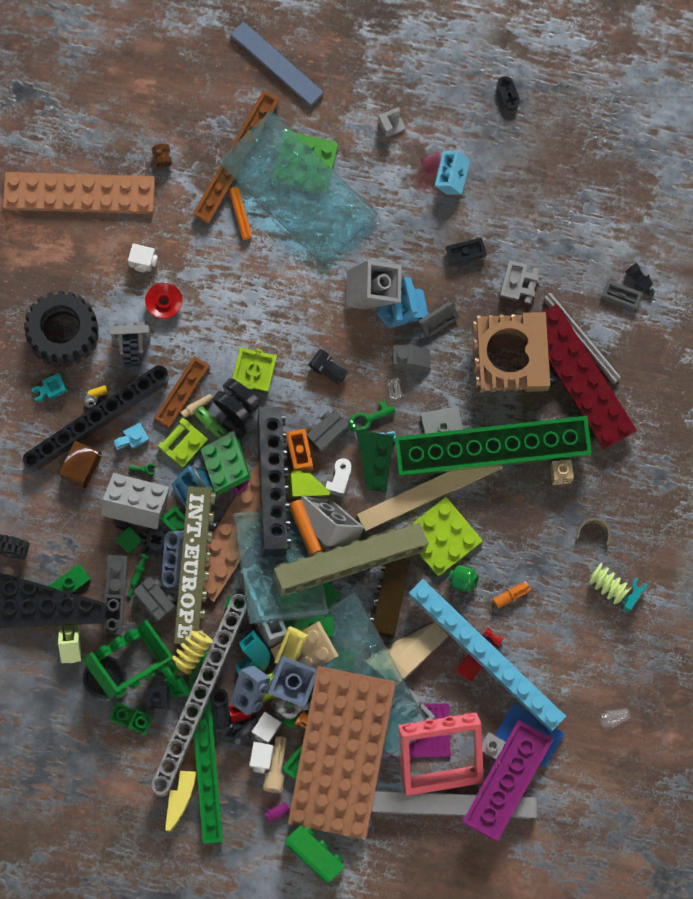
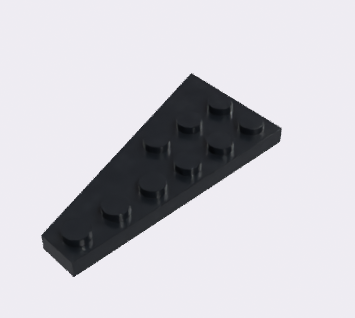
[0,573,107,628]

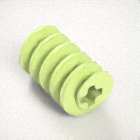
[589,563,632,605]

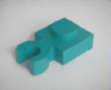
[31,373,68,402]

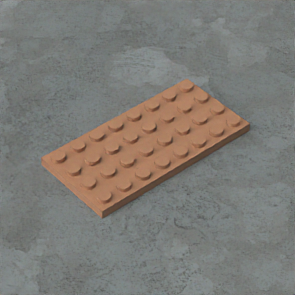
[288,666,396,840]

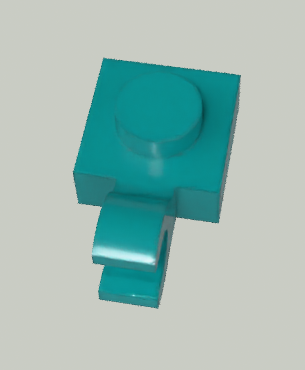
[622,578,647,613]

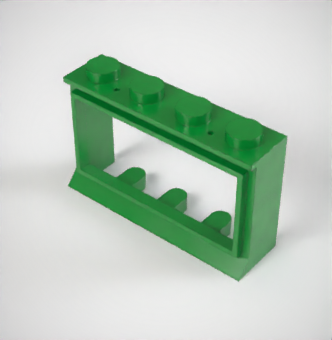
[81,620,172,700]

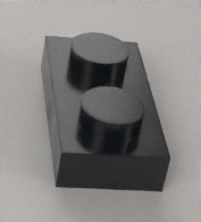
[445,237,487,266]

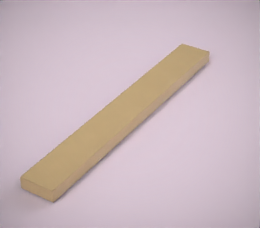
[357,466,503,533]

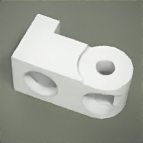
[326,458,351,498]

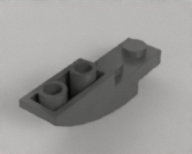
[102,555,128,635]

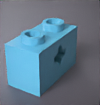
[435,151,470,195]

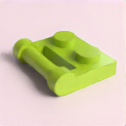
[157,418,208,469]

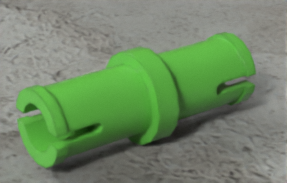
[194,406,229,439]

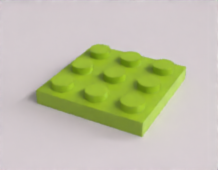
[413,497,483,577]

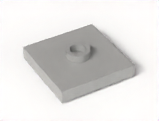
[421,406,463,434]

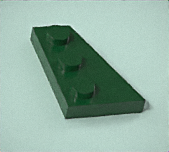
[355,430,394,493]

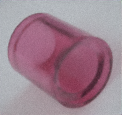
[421,151,442,174]

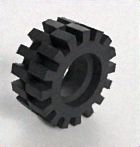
[0,534,30,559]

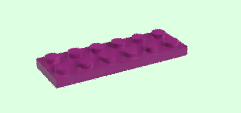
[462,720,553,843]

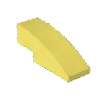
[166,771,197,832]

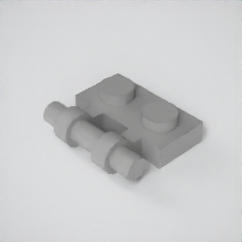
[500,260,540,305]

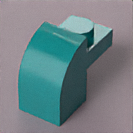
[235,630,270,674]

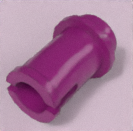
[264,801,290,823]

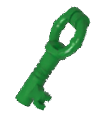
[347,399,396,432]

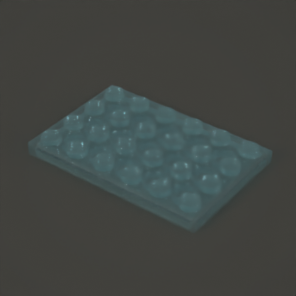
[233,510,328,624]

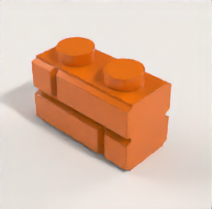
[286,429,313,473]

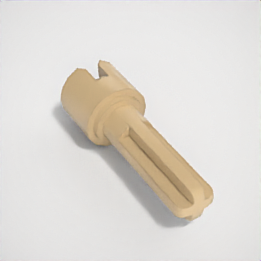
[263,736,287,793]

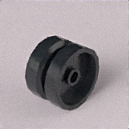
[212,378,261,425]
[83,656,128,702]

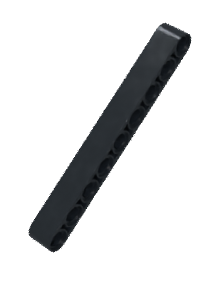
[23,365,169,472]

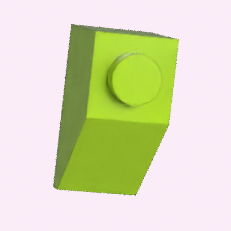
[286,470,330,500]

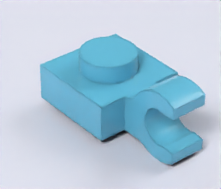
[114,423,149,451]

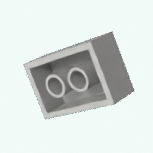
[101,473,169,530]

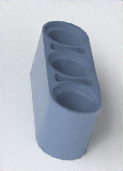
[162,530,184,588]

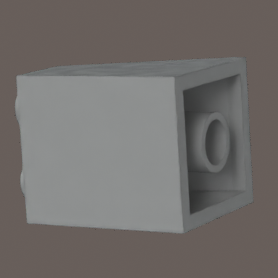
[346,261,402,310]

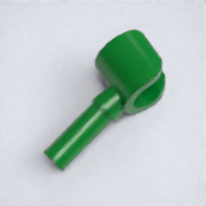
[129,463,156,477]

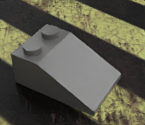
[301,496,364,548]

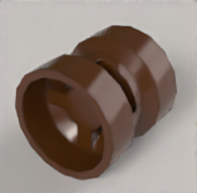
[151,144,173,168]

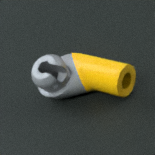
[84,385,108,409]

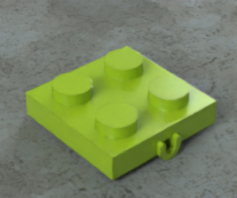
[232,347,277,393]

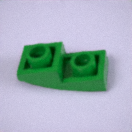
[108,701,153,735]

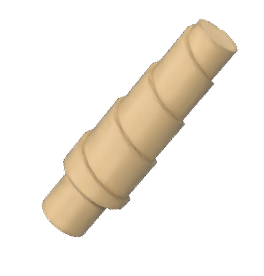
[180,394,213,418]

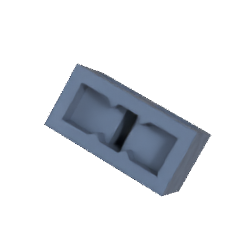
[230,666,270,715]

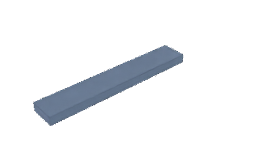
[231,22,324,107]

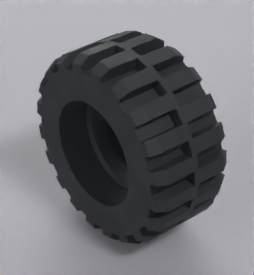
[24,291,99,367]

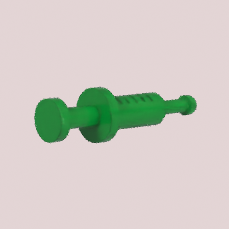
[127,553,150,598]

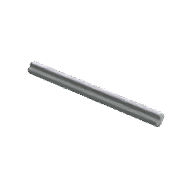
[543,293,620,384]

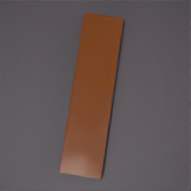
[153,356,210,430]

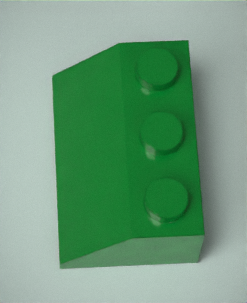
[284,825,345,885]

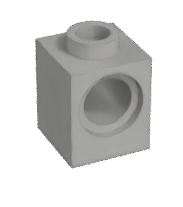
[482,732,506,762]

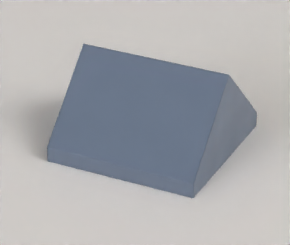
[268,656,317,707]

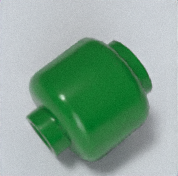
[449,565,479,592]

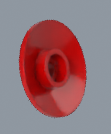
[145,282,183,319]

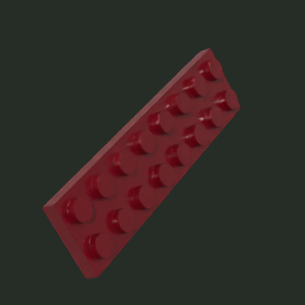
[543,304,637,450]

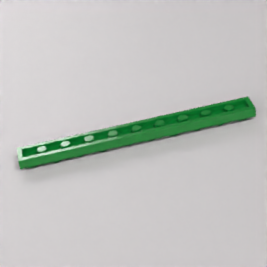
[189,650,223,844]

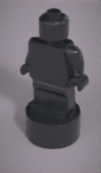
[625,262,655,296]

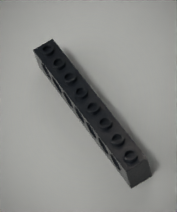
[257,407,291,556]

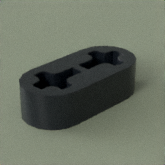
[496,76,520,111]

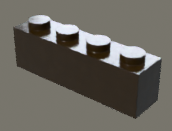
[369,558,411,638]

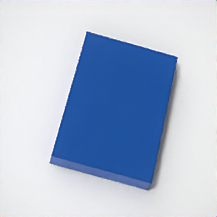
[495,703,564,768]

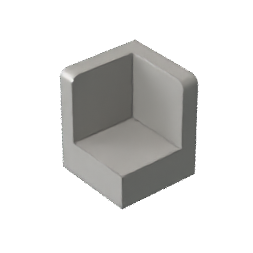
[378,107,405,138]

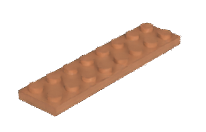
[3,172,155,214]
[204,462,293,603]

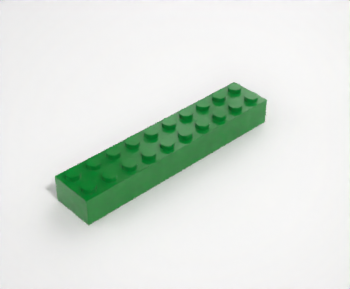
[395,416,592,477]

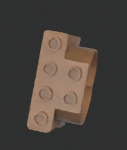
[472,312,550,392]

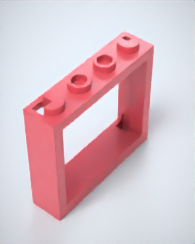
[398,713,484,796]

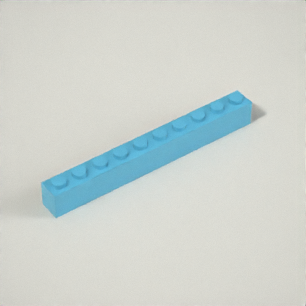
[409,579,566,732]

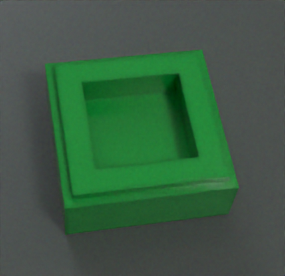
[115,527,141,555]

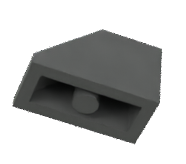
[392,345,431,370]

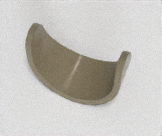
[576,518,611,546]

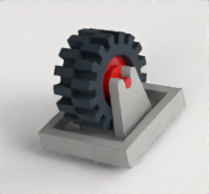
[110,322,151,367]

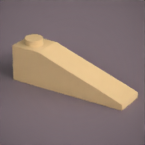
[366,622,449,689]

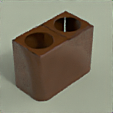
[59,441,102,489]

